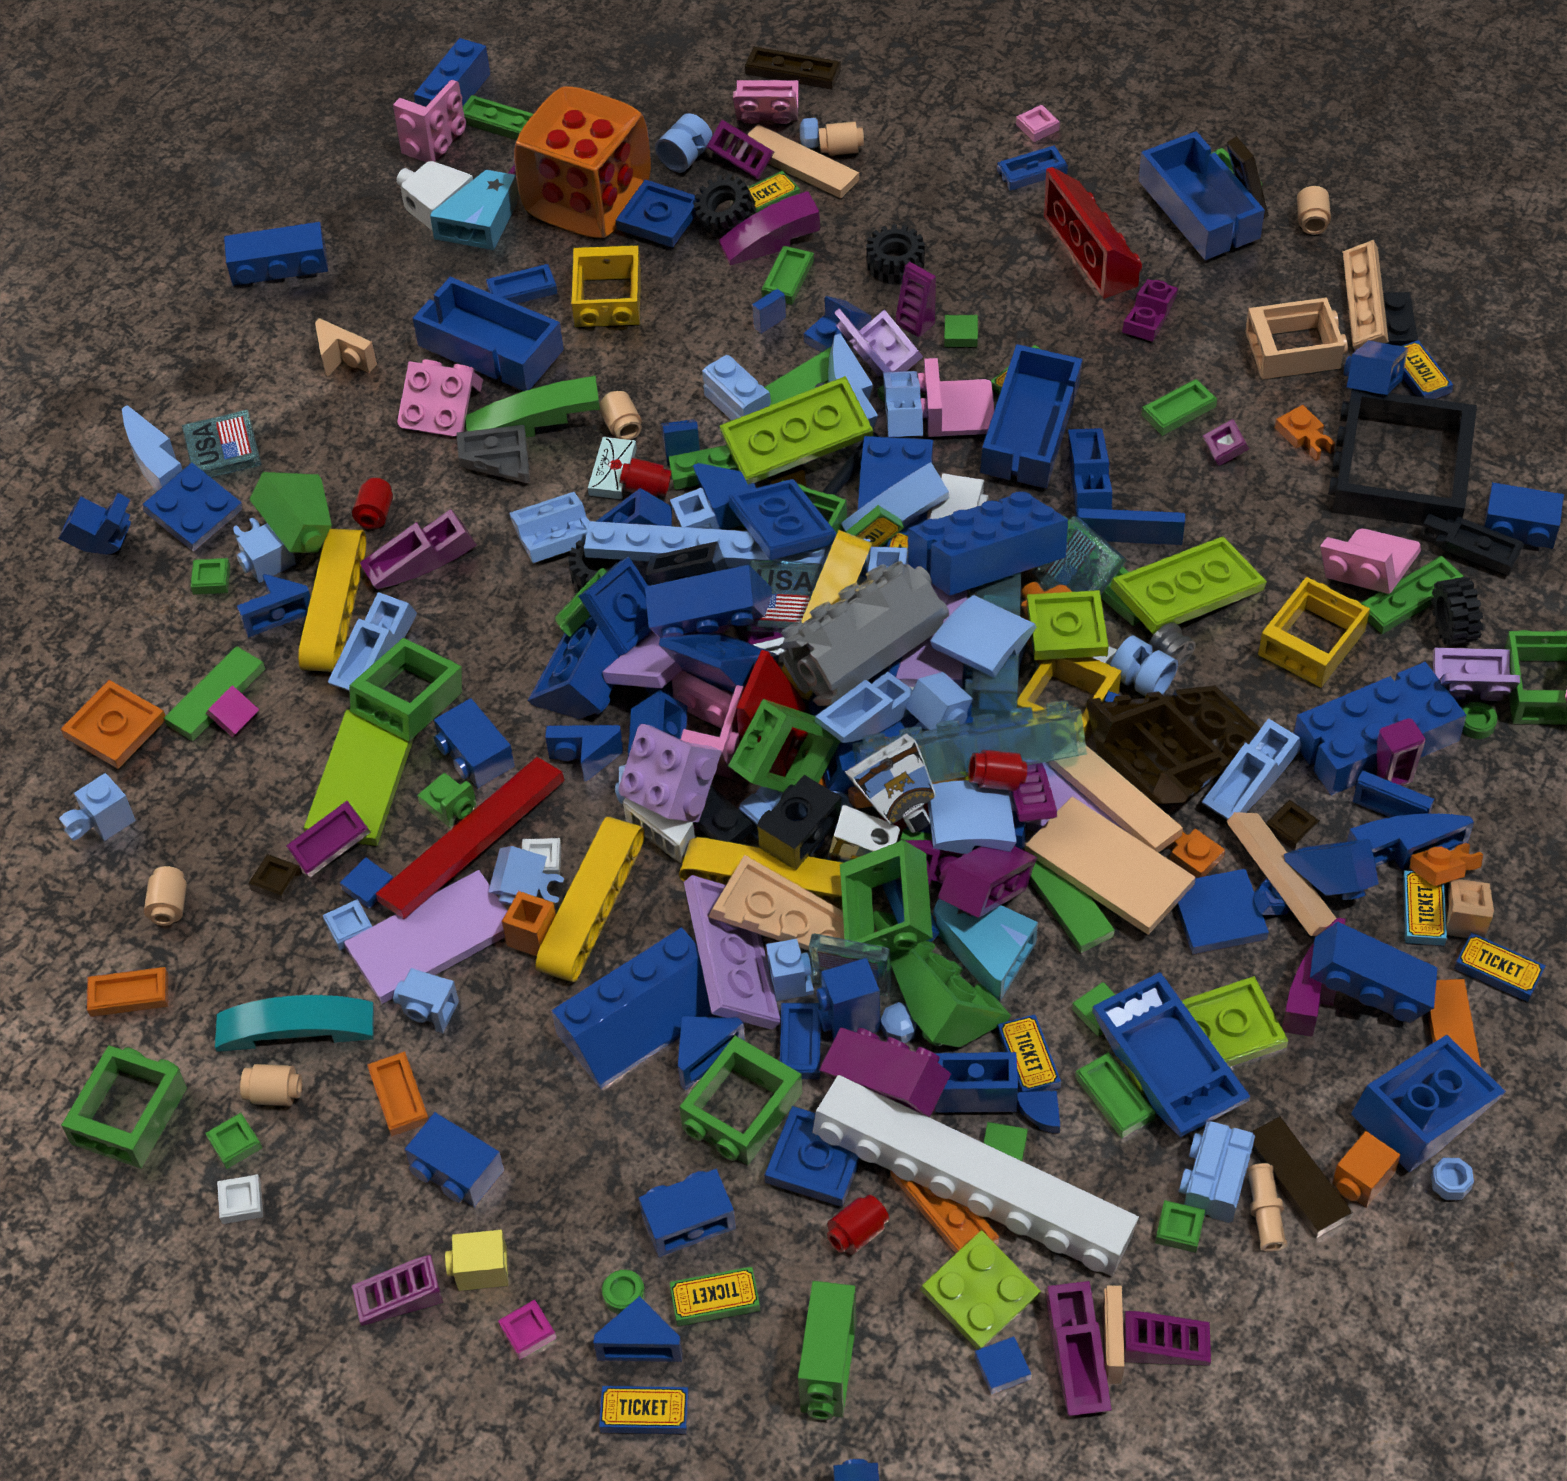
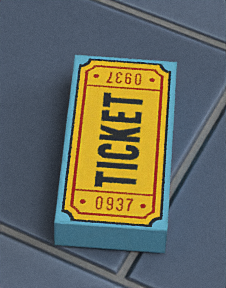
[1402,870,1447,946]

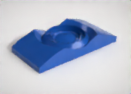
[1092,972,1250,1137]

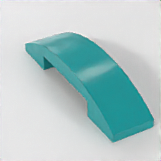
[215,995,374,1052]

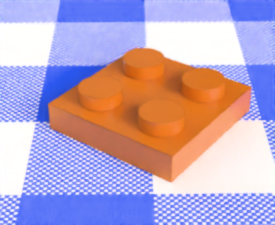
[61,680,165,769]

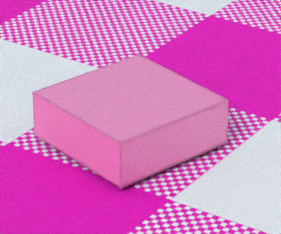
[1016,105,1060,142]

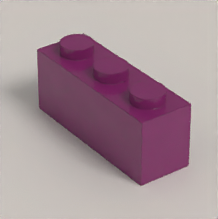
[938,846,1037,918]
[819,1027,951,1117]

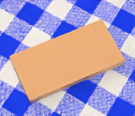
[1025,796,1196,935]

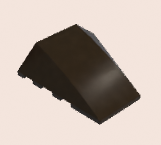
[1086,685,1261,804]

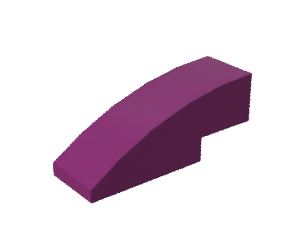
[719,191,820,266]
[360,509,477,589]
[1282,917,1346,1037]
[1045,1281,1112,1416]

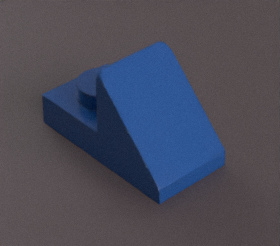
[803,296,872,352]
[237,574,311,638]
[545,725,623,782]

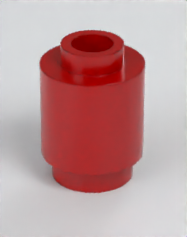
[619,458,672,497]
[352,478,393,529]
[968,750,1027,791]
[827,1195,889,1255]

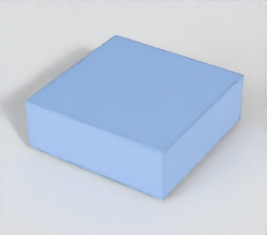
[323,899,372,950]

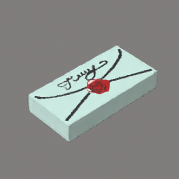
[588,437,637,499]

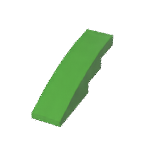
[466,376,600,438]

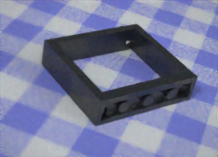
[1328,388,1477,526]

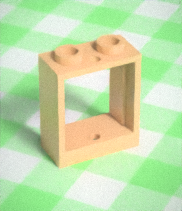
[1245,297,1348,380]

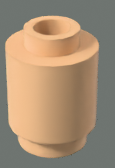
[819,121,864,156]
[1296,186,1331,235]
[599,391,642,440]
[144,866,187,926]
[240,1064,302,1106]

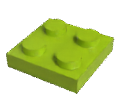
[1026,590,1109,660]
[920,1230,1041,1350]

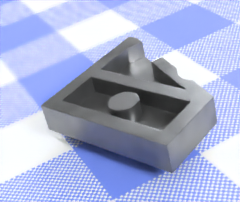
[457,425,530,483]

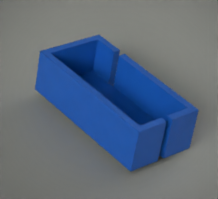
[1139,131,1265,260]
[412,276,564,391]
[980,344,1083,489]
[907,492,1068,596]
[1294,661,1467,796]

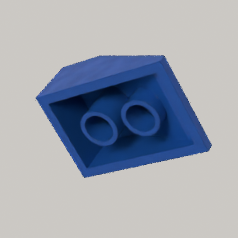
[858,436,933,544]
[659,632,780,696]
[1351,1035,1506,1172]

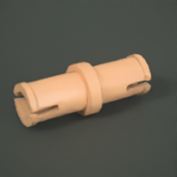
[1246,1163,1288,1252]

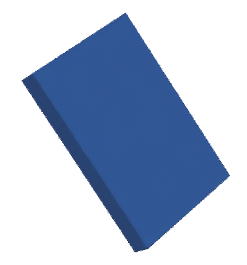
[729,479,836,560]

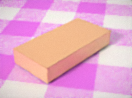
[1102,1285,1124,1384]

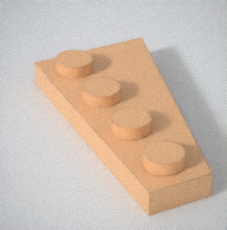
[708,855,877,960]

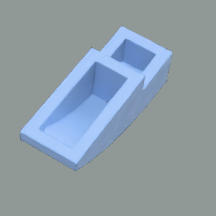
[828,333,878,430]
[883,371,923,437]
[122,405,183,492]
[841,462,949,531]
[328,592,417,692]
[815,672,913,743]
[1202,718,1302,820]

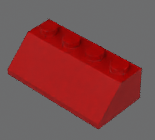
[1044,167,1142,299]

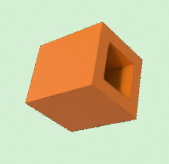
[502,891,556,956]
[1332,1131,1400,1208]

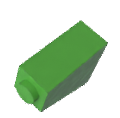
[249,472,332,553]

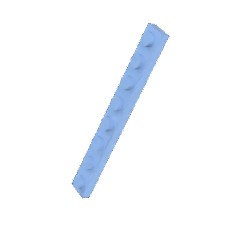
[584,521,871,576]

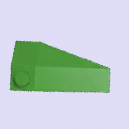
[873,910,1011,1047]

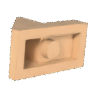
[315,318,377,377]
[1446,879,1494,938]

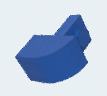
[58,493,131,555]

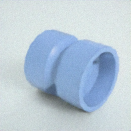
[655,113,713,173]
[1110,635,1178,696]

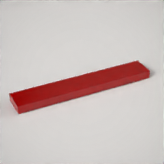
[376,757,565,919]

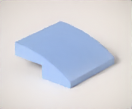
[509,492,590,563]
[930,595,1037,678]
[927,780,1016,854]

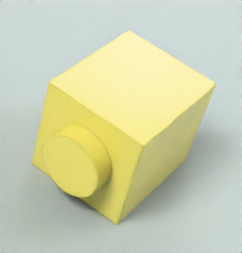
[445,1230,508,1291]

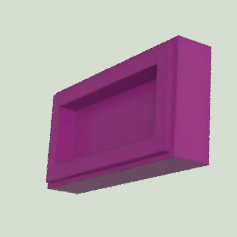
[286,801,371,877]

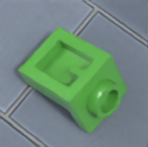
[417,772,477,828]

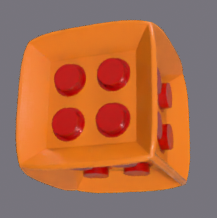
[514,86,651,238]

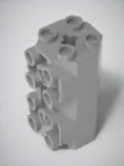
[782,561,949,706]

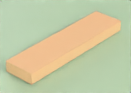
[739,124,859,199]
[1343,240,1389,351]
[1049,738,1183,853]
[1227,812,1337,936]

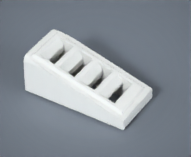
[623,798,695,863]

